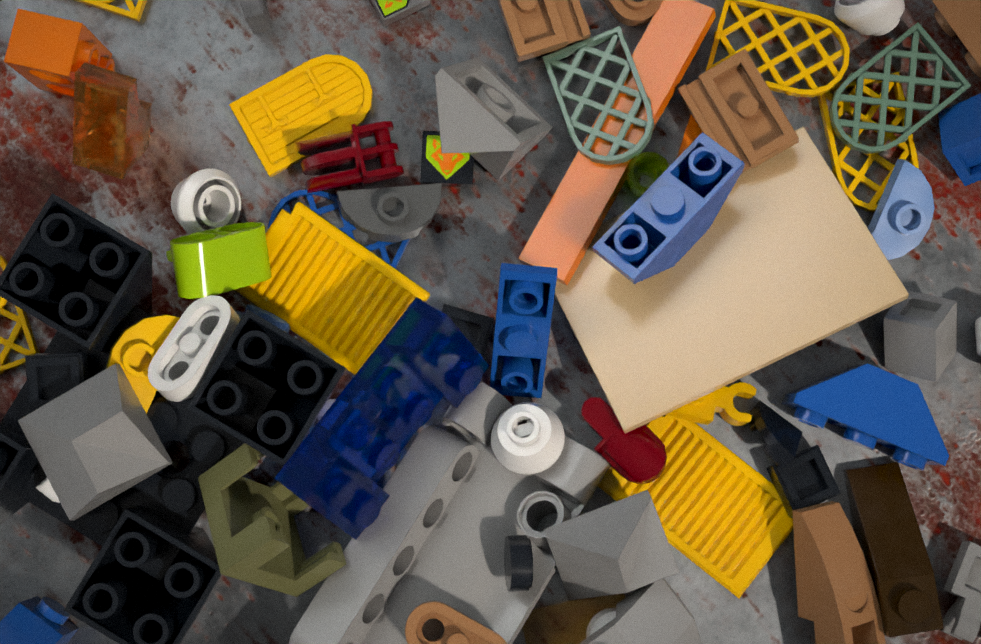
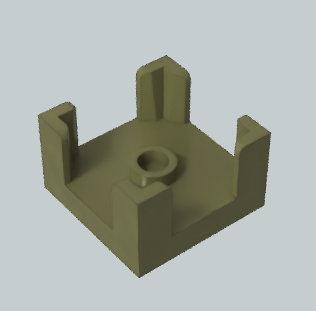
[198,443,346,597]

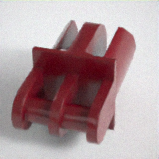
[296,121,404,194]
[581,397,667,485]

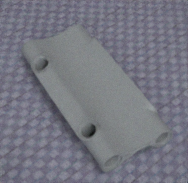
[289,377,610,644]

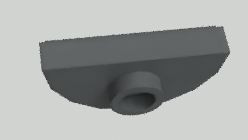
[337,183,442,243]

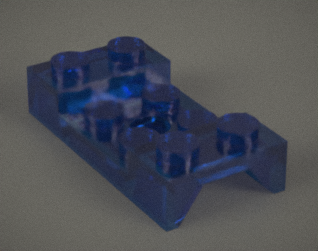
[275,297,489,540]

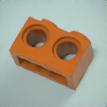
[4,9,115,103]

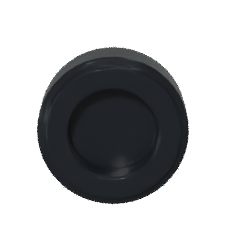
[504,535,533,592]

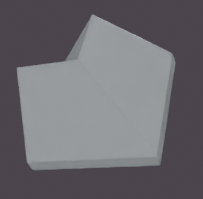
[435,57,553,181]
[18,363,172,521]
[543,490,680,601]

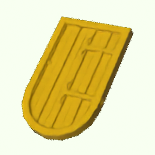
[229,54,373,178]

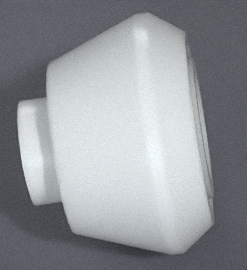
[834,0,905,36]
[171,168,241,234]
[491,402,565,475]

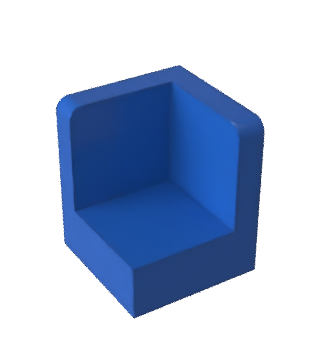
[938,93,981,186]

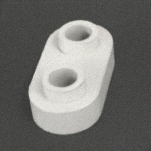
[148,295,240,402]

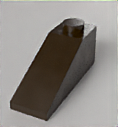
[843,462,944,637]

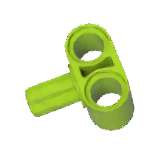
[166,222,272,299]

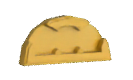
[106,314,180,414]

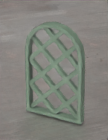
[829,22,971,154]
[542,26,654,165]

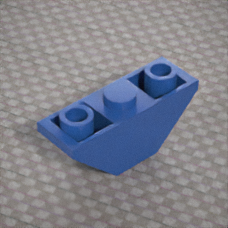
[592,132,745,284]
[490,263,557,399]
[781,363,949,471]

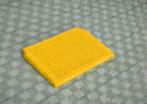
[235,202,430,389]
[598,415,793,598]

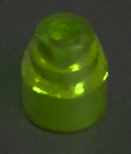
[626,152,669,198]

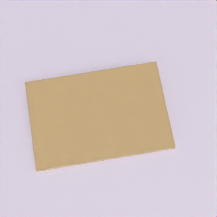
[555,127,909,434]

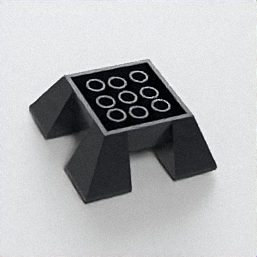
[0,193,347,644]

